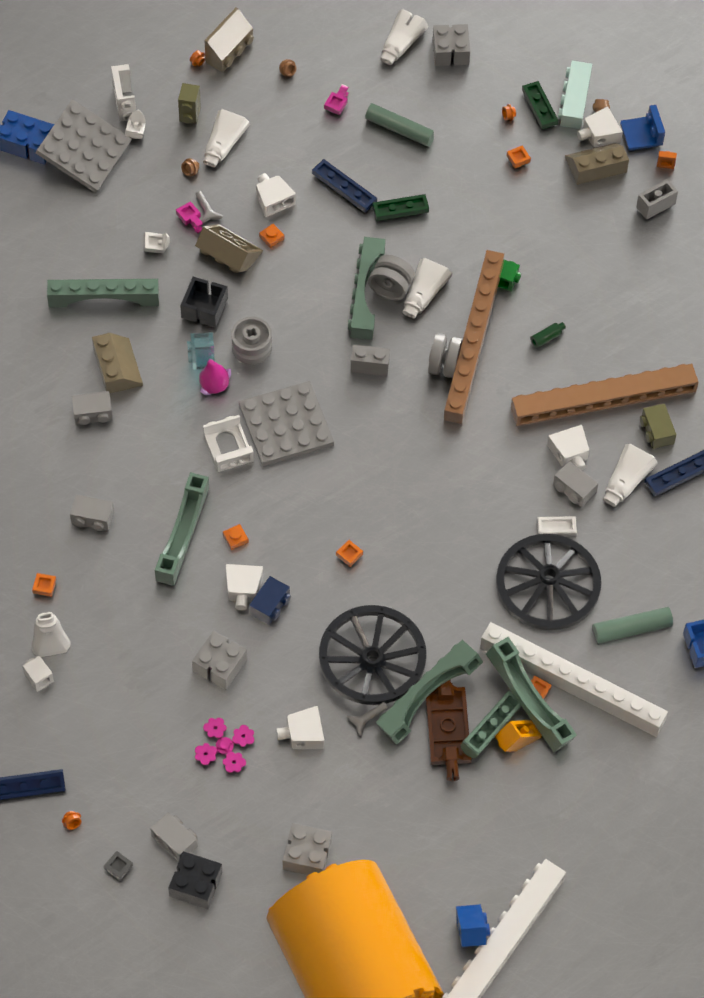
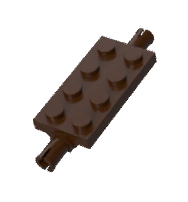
[426,679,471,781]

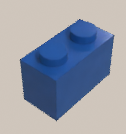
[456,904,490,947]

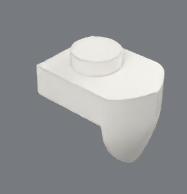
[125,109,146,139]
[143,232,170,254]

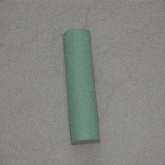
[365,103,434,147]
[592,607,673,644]
[461,690,521,758]

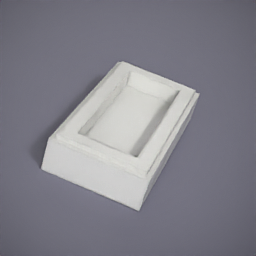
[537,516,577,537]

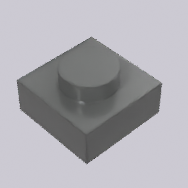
[104,851,133,881]

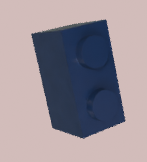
[249,576,291,625]

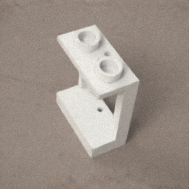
[111,64,136,122]
[203,415,254,472]

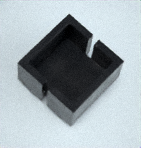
[180,276,228,328]
[168,851,223,909]

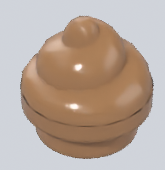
[279,59,297,77]
[592,99,610,113]
[181,158,199,176]

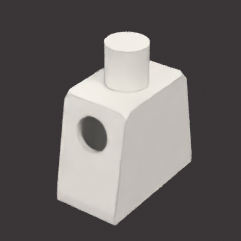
[577,107,622,147]
[256,173,296,217]
[547,425,589,470]
[226,564,263,610]
[276,706,324,749]

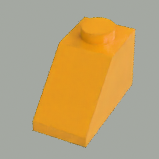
[495,720,542,752]

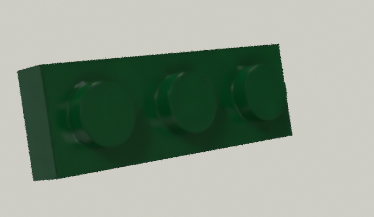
[522,81,559,129]
[373,194,429,221]

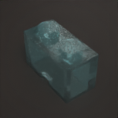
[187,332,215,370]

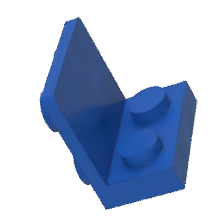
[620,105,665,150]

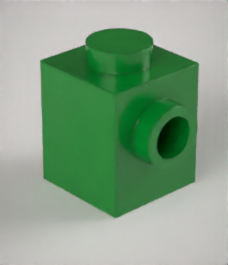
[498,260,522,291]

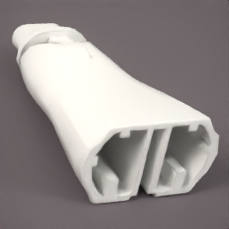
[380,9,428,65]
[203,109,250,167]
[402,258,452,319]
[603,444,658,507]
[31,612,71,657]

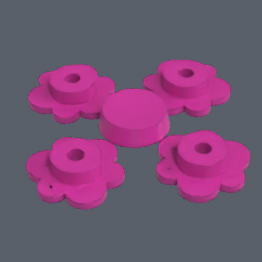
[195,718,254,773]

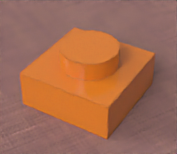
[506,145,531,168]
[657,151,677,169]
[259,223,285,248]
[223,524,249,550]
[336,540,363,567]
[32,573,57,597]
[531,676,552,699]

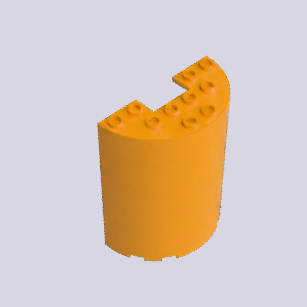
[266,860,444,998]

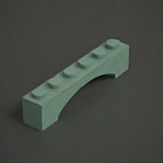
[348,237,386,340]
[47,279,159,307]
[155,472,209,586]
[486,637,577,752]
[376,639,483,745]

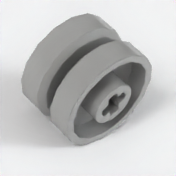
[368,255,415,301]
[231,317,272,365]
[428,333,462,378]

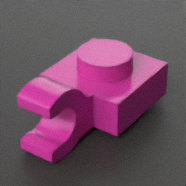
[324,84,349,115]
[176,201,203,234]

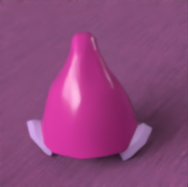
[199,359,231,395]

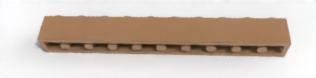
[444,250,505,424]
[511,364,699,426]

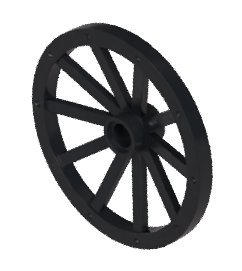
[496,534,601,630]
[319,605,427,705]

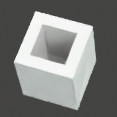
[23,655,54,692]

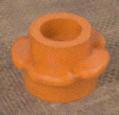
[190,50,205,66]
[502,104,516,121]
[62,811,81,830]

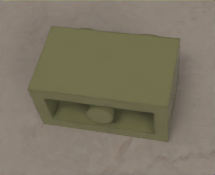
[178,83,201,124]
[640,403,677,449]

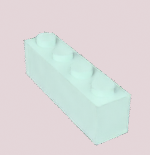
[558,60,592,129]

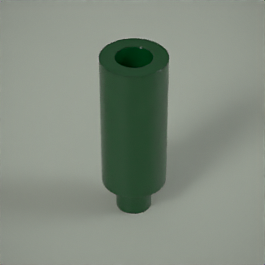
[530,322,566,348]

